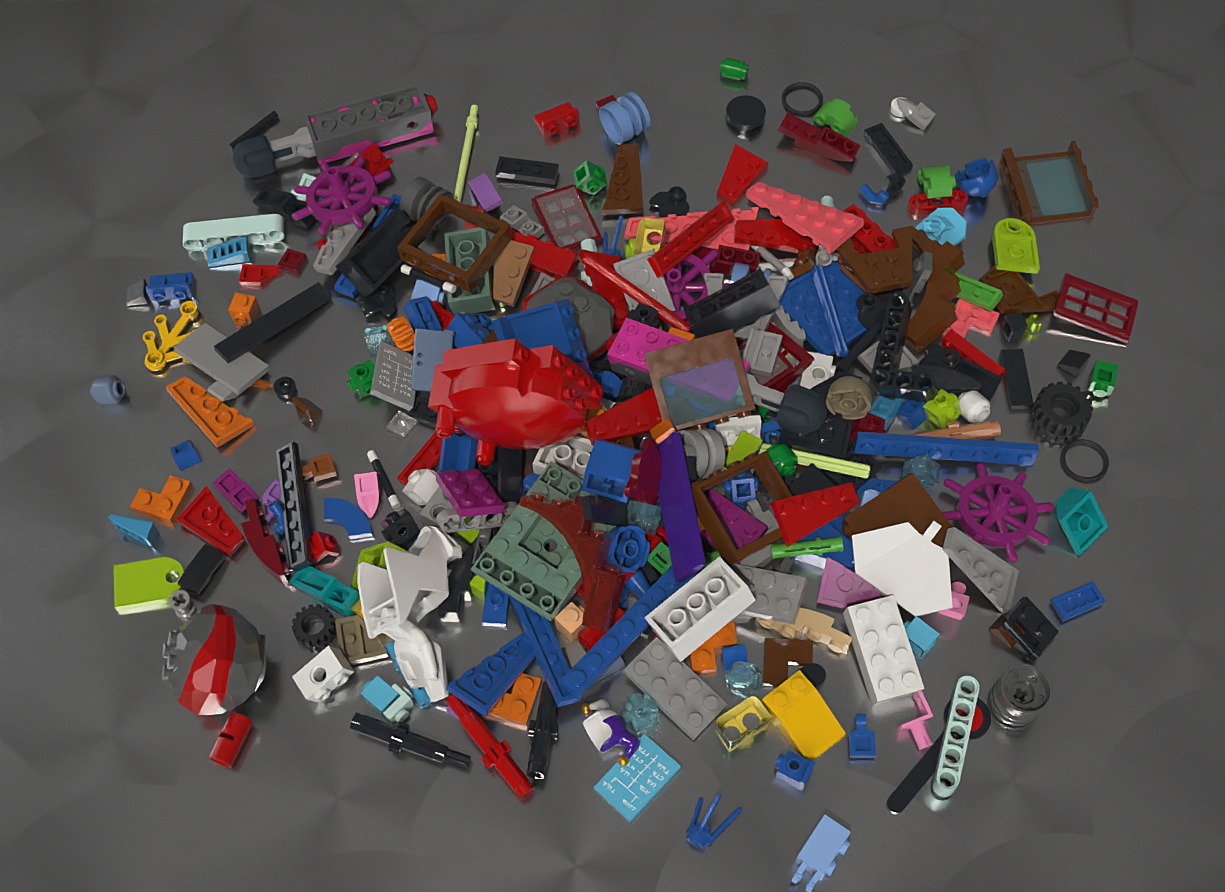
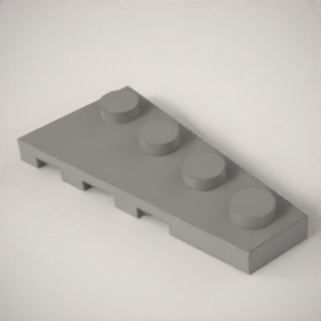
[943,527,1019,614]

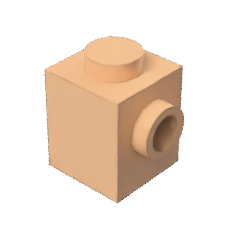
[555,602,589,643]

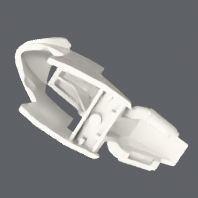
[357,526,464,702]

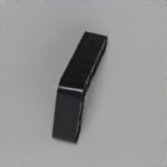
[871,292,938,401]

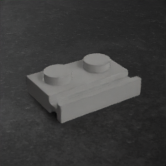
[742,328,783,377]

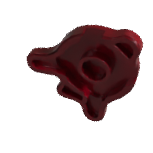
[624,438,662,506]

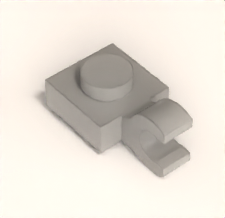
[746,499,779,536]

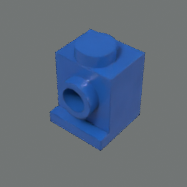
[592,371,623,399]
[774,750,816,791]

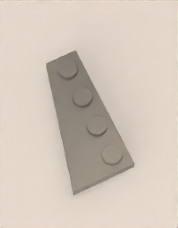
[313,204,376,275]

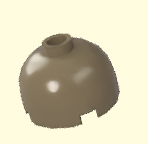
[826,376,873,420]

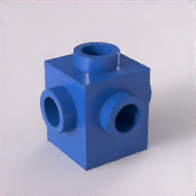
[724,470,758,503]

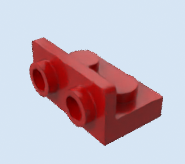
[534,102,580,137]
[348,143,394,184]

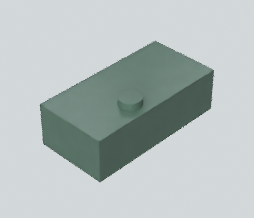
[444,227,496,316]

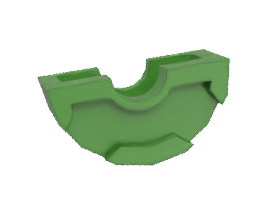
[812,98,858,137]
[917,165,956,199]

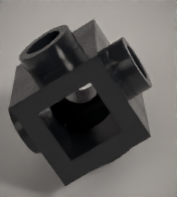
[628,303,661,329]
[380,508,421,546]

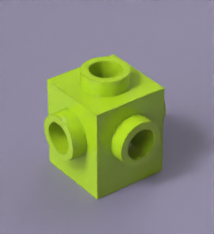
[923,389,961,428]

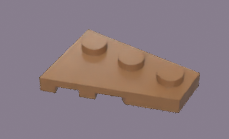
[493,240,536,307]

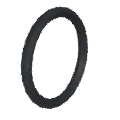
[781,82,823,115]
[1061,439,1109,482]

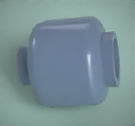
[90,375,126,405]

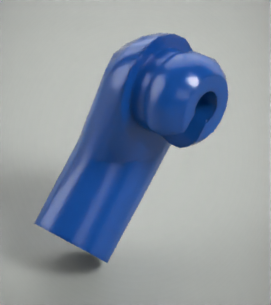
[859,184,889,205]
[268,500,285,535]

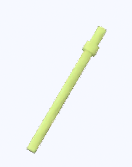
[454,105,479,203]

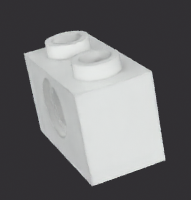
[800,351,836,389]
[292,646,354,702]

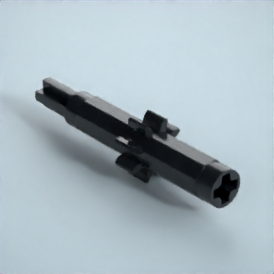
[526,679,559,779]
[350,712,471,770]

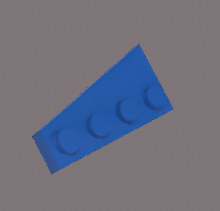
[446,633,536,717]

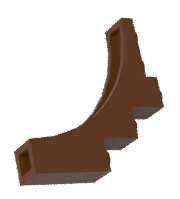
[905,225,965,353]

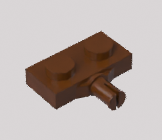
[789,246,818,278]

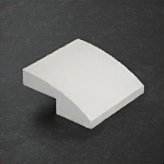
[715,415,761,454]

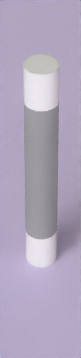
[750,245,794,280]

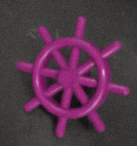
[292,157,391,235]
[641,249,730,327]
[942,462,1054,563]

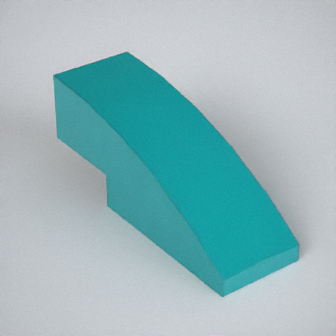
[289,566,360,617]

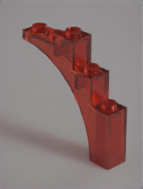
[519,492,626,632]

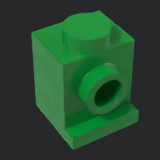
[1088,360,1118,397]
[647,542,672,574]

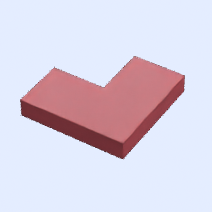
[943,299,1000,339]

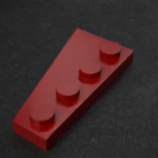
[734,219,817,253]
[578,249,628,330]
[584,388,676,445]
[770,482,860,547]

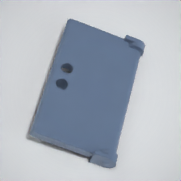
[411,329,455,392]

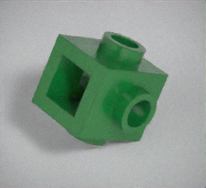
[573,160,607,195]
[347,359,375,398]

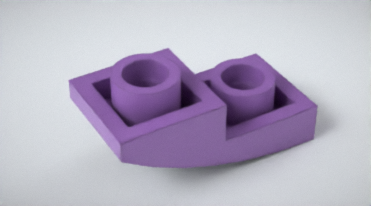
[468,173,503,212]

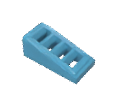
[207,237,250,267]
[868,396,904,430]
[108,514,159,547]

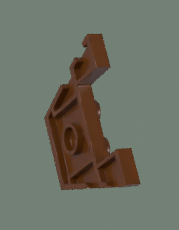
[835,226,912,293]
[979,265,1067,314]

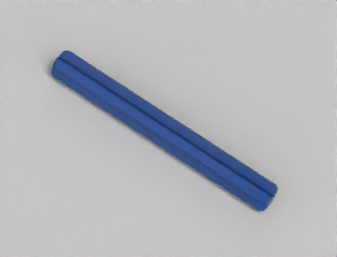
[811,265,849,357]

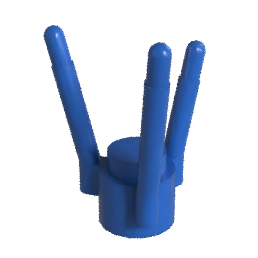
[603,215,626,261]
[686,794,742,849]

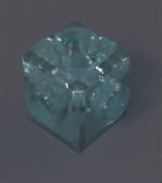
[902,455,940,489]
[627,500,661,536]
[621,692,659,733]

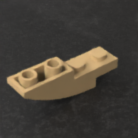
[756,608,853,654]

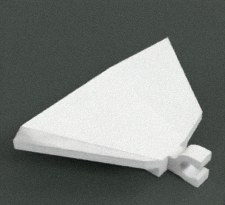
[852,521,953,616]

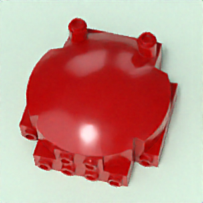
[428,338,603,466]

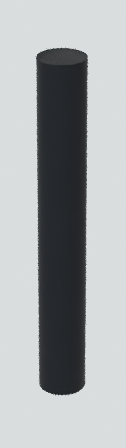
[228,111,279,151]

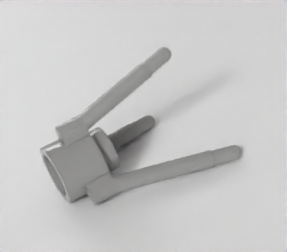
[815,244,840,266]

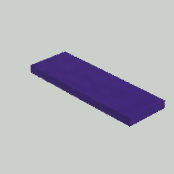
[657,432,706,582]

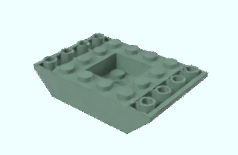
[471,461,629,621]

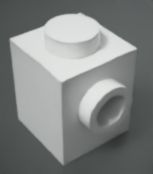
[402,469,439,505]

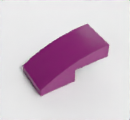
[212,468,260,513]

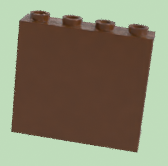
[842,473,953,563]

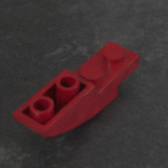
[777,112,861,162]
[682,245,761,275]
[241,498,290,585]

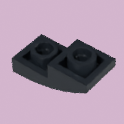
[178,543,225,595]

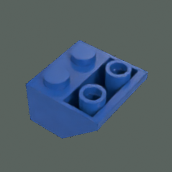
[446,313,494,348]
[581,438,642,503]

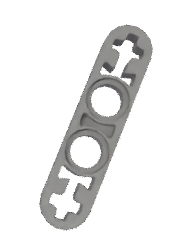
[436,502,518,533]

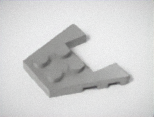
[704,273,789,340]

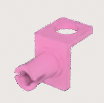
[939,581,970,620]
[897,690,934,750]

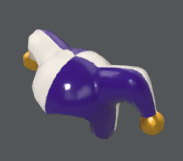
[581,699,640,766]

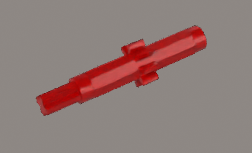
[446,694,535,799]

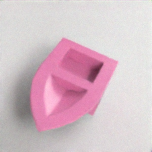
[354,472,381,518]

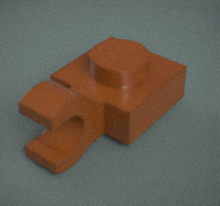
[301,453,337,482]

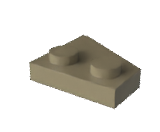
[335,615,389,665]

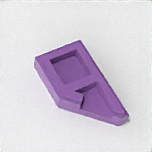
[262,479,282,525]

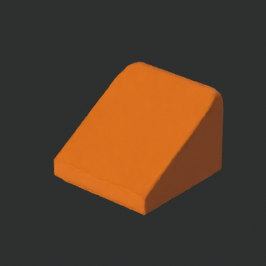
[650,418,678,444]

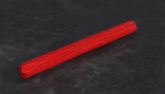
[582,253,691,333]

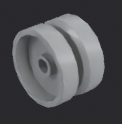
[677,428,725,480]

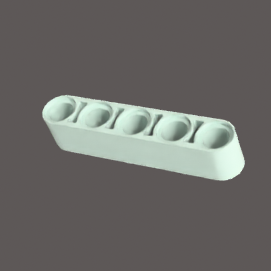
[183,214,284,250]
[932,676,979,797]

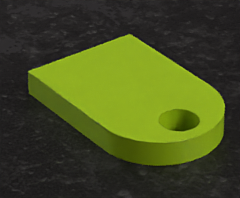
[992,218,1040,274]
[114,557,185,611]

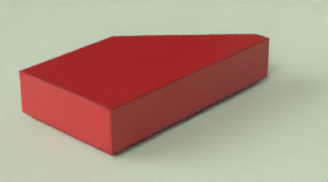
[239,264,282,286]

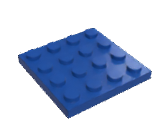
[779,260,874,356]

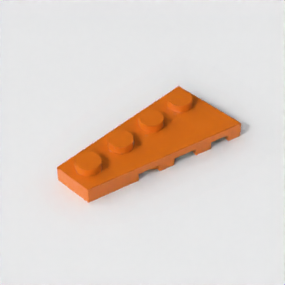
[166,376,254,448]

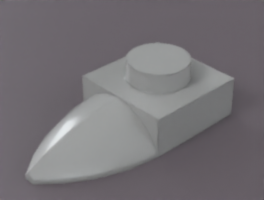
[896,98,936,131]

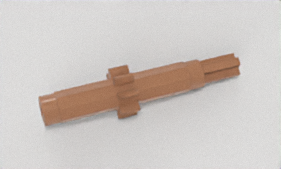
[908,420,1001,440]

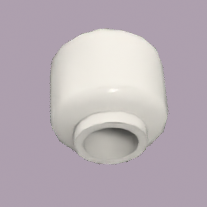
[958,390,990,423]

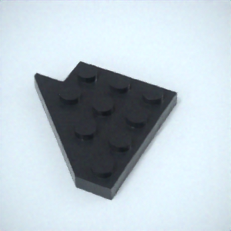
[764,372,863,460]

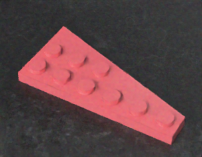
[746,182,864,254]
[624,207,759,250]

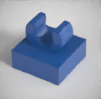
[760,421,781,444]

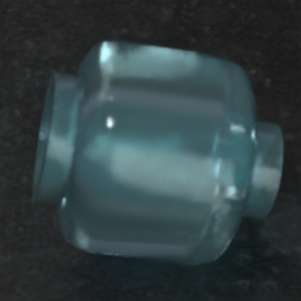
[725,661,763,695]

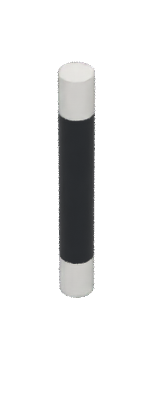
[401,264,456,293]
[367,450,401,509]

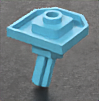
[915,208,967,246]

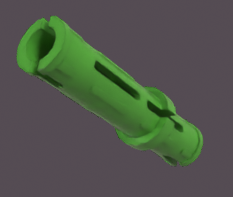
[770,536,843,559]

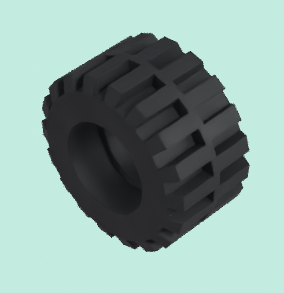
[1030,382,1093,443]

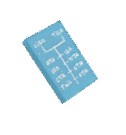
[594,734,681,823]

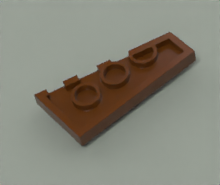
[602,144,643,215]

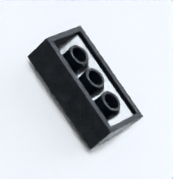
[684,268,780,338]
[475,445,523,504]

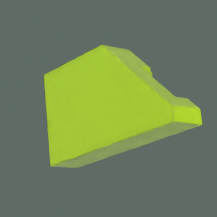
[724,430,763,468]

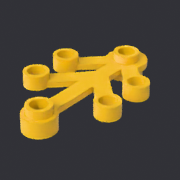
[142,301,199,371]

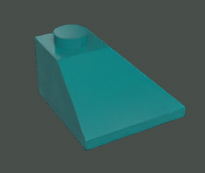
[1056,487,1109,556]

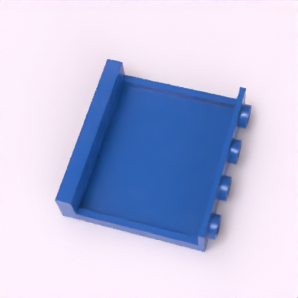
[492,298,594,379]

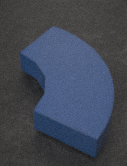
[323,498,373,539]

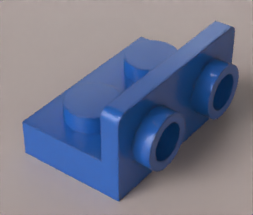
[146,272,194,302]

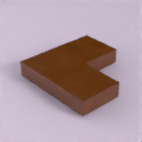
[763,637,813,687]

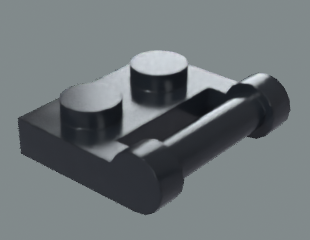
[820,443,881,492]
[998,596,1059,661]

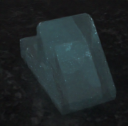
[364,324,390,357]

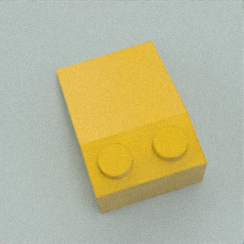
[761,670,846,761]

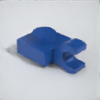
[848,714,876,758]

